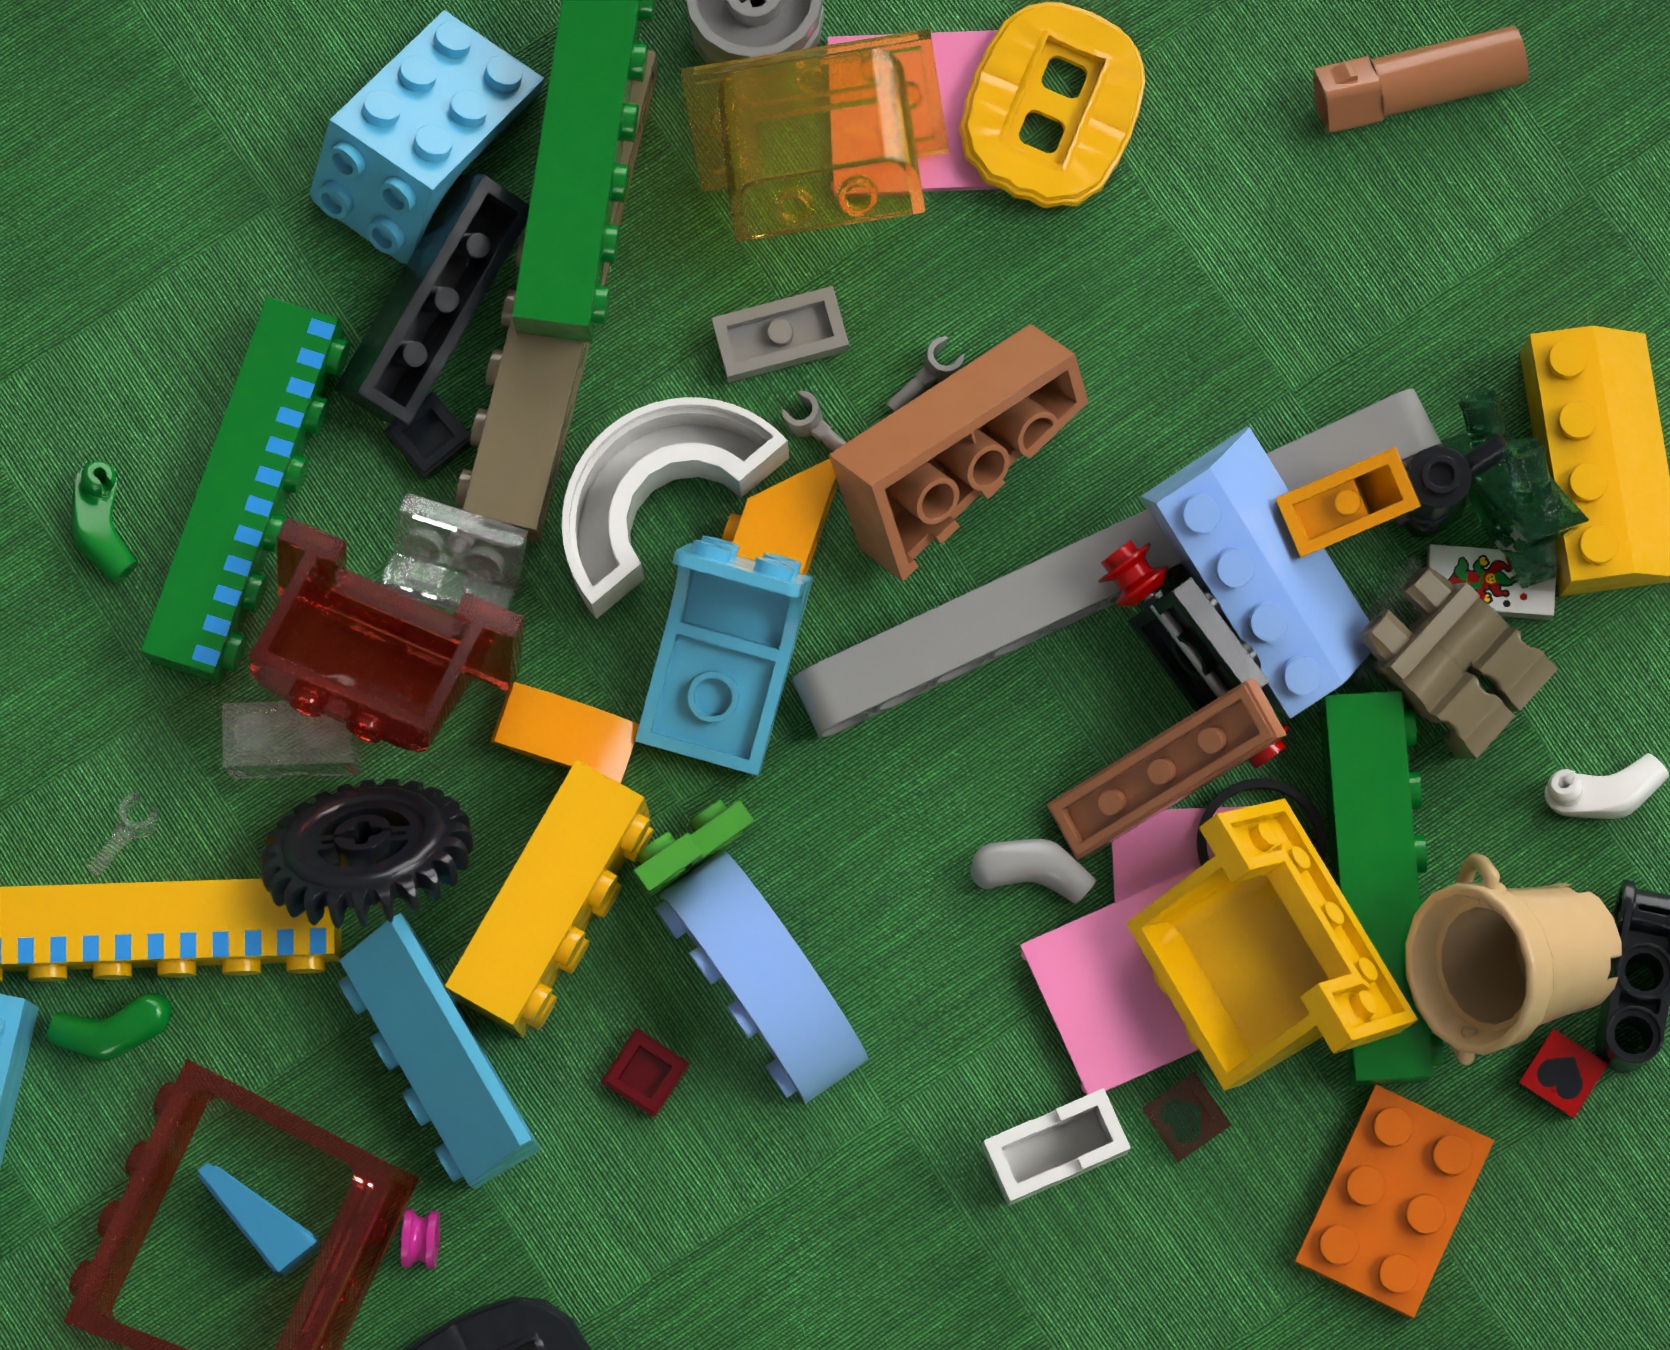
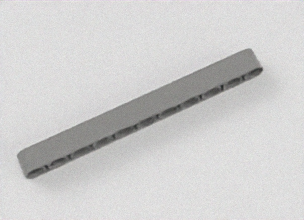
[791,389,1443,738]

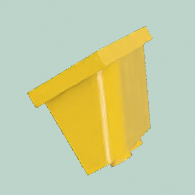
[1126,798,1418,1091]

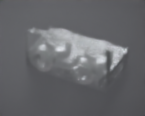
[381,493,528,624]

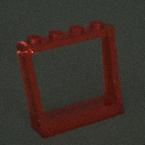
[64,1059,419,1350]

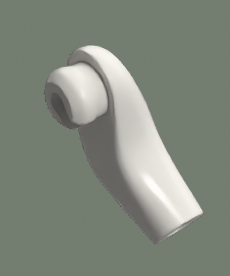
[1544,753,1669,819]

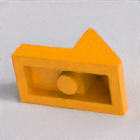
[1275,447,1421,557]

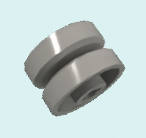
[686,0,824,85]

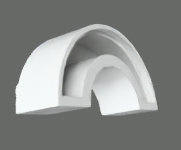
[562,397,789,619]

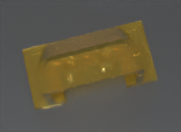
[681,29,949,242]

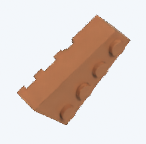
[829,324,1089,582]

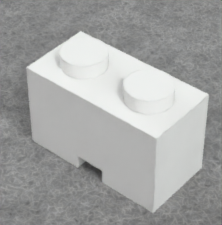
[982,1088,1131,1206]

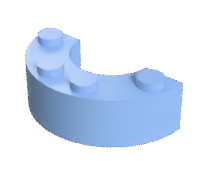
[654,849,869,1104]

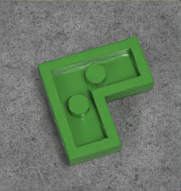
[634,800,755,899]

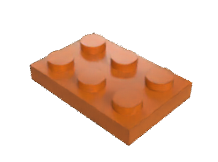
[1293,1084,1495,1319]

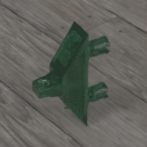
[1441,389,1589,589]

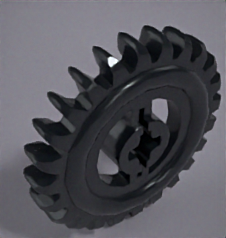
[259,778,473,929]

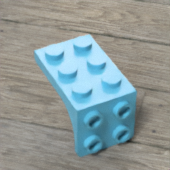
[310,10,545,264]
[635,535,813,776]

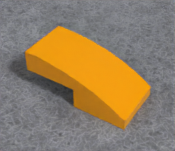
[490,682,639,784]

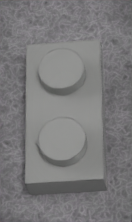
[711,286,849,383]

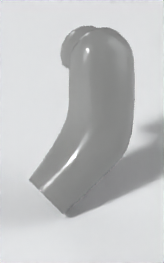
[970,839,1097,904]

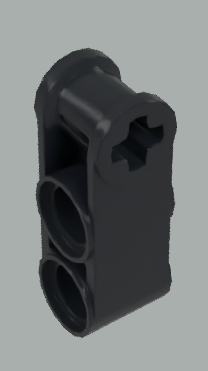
[1595,879,1670,1072]

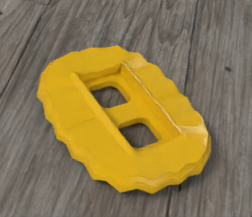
[958,2,1146,209]

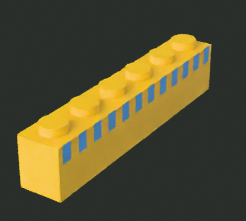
[0,879,342,982]

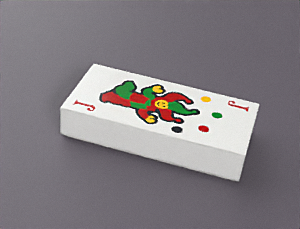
[1426,544,1557,620]

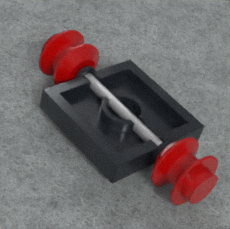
[1098,540,1289,769]

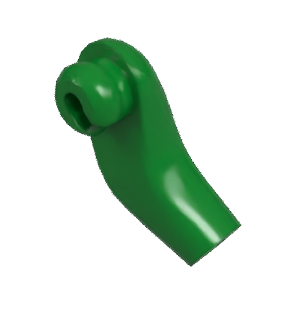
[71,461,138,584]
[47,993,172,1061]

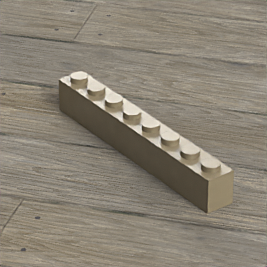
[455,50,659,543]

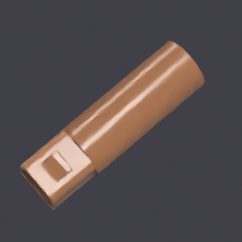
[1313,25,1529,134]

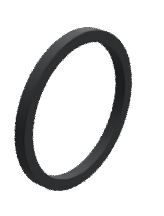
[1197,778,1327,866]

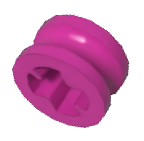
[401,1209,440,1269]

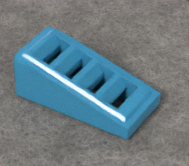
[197,1162,323,1276]

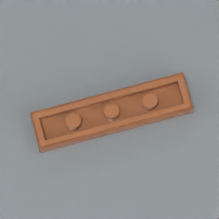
[1046,678,1287,860]

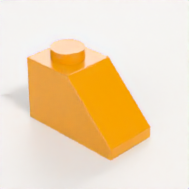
[722,459,838,575]

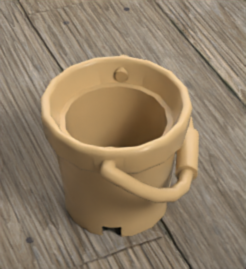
[1405,852,1622,1065]

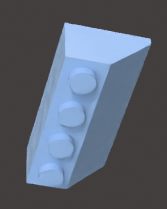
[1140,427,1371,719]

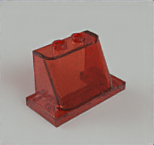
[249,517,524,752]

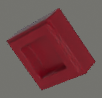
[601,1028,691,1119]

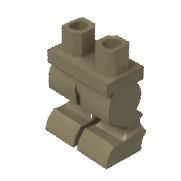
[1359,567,1559,759]

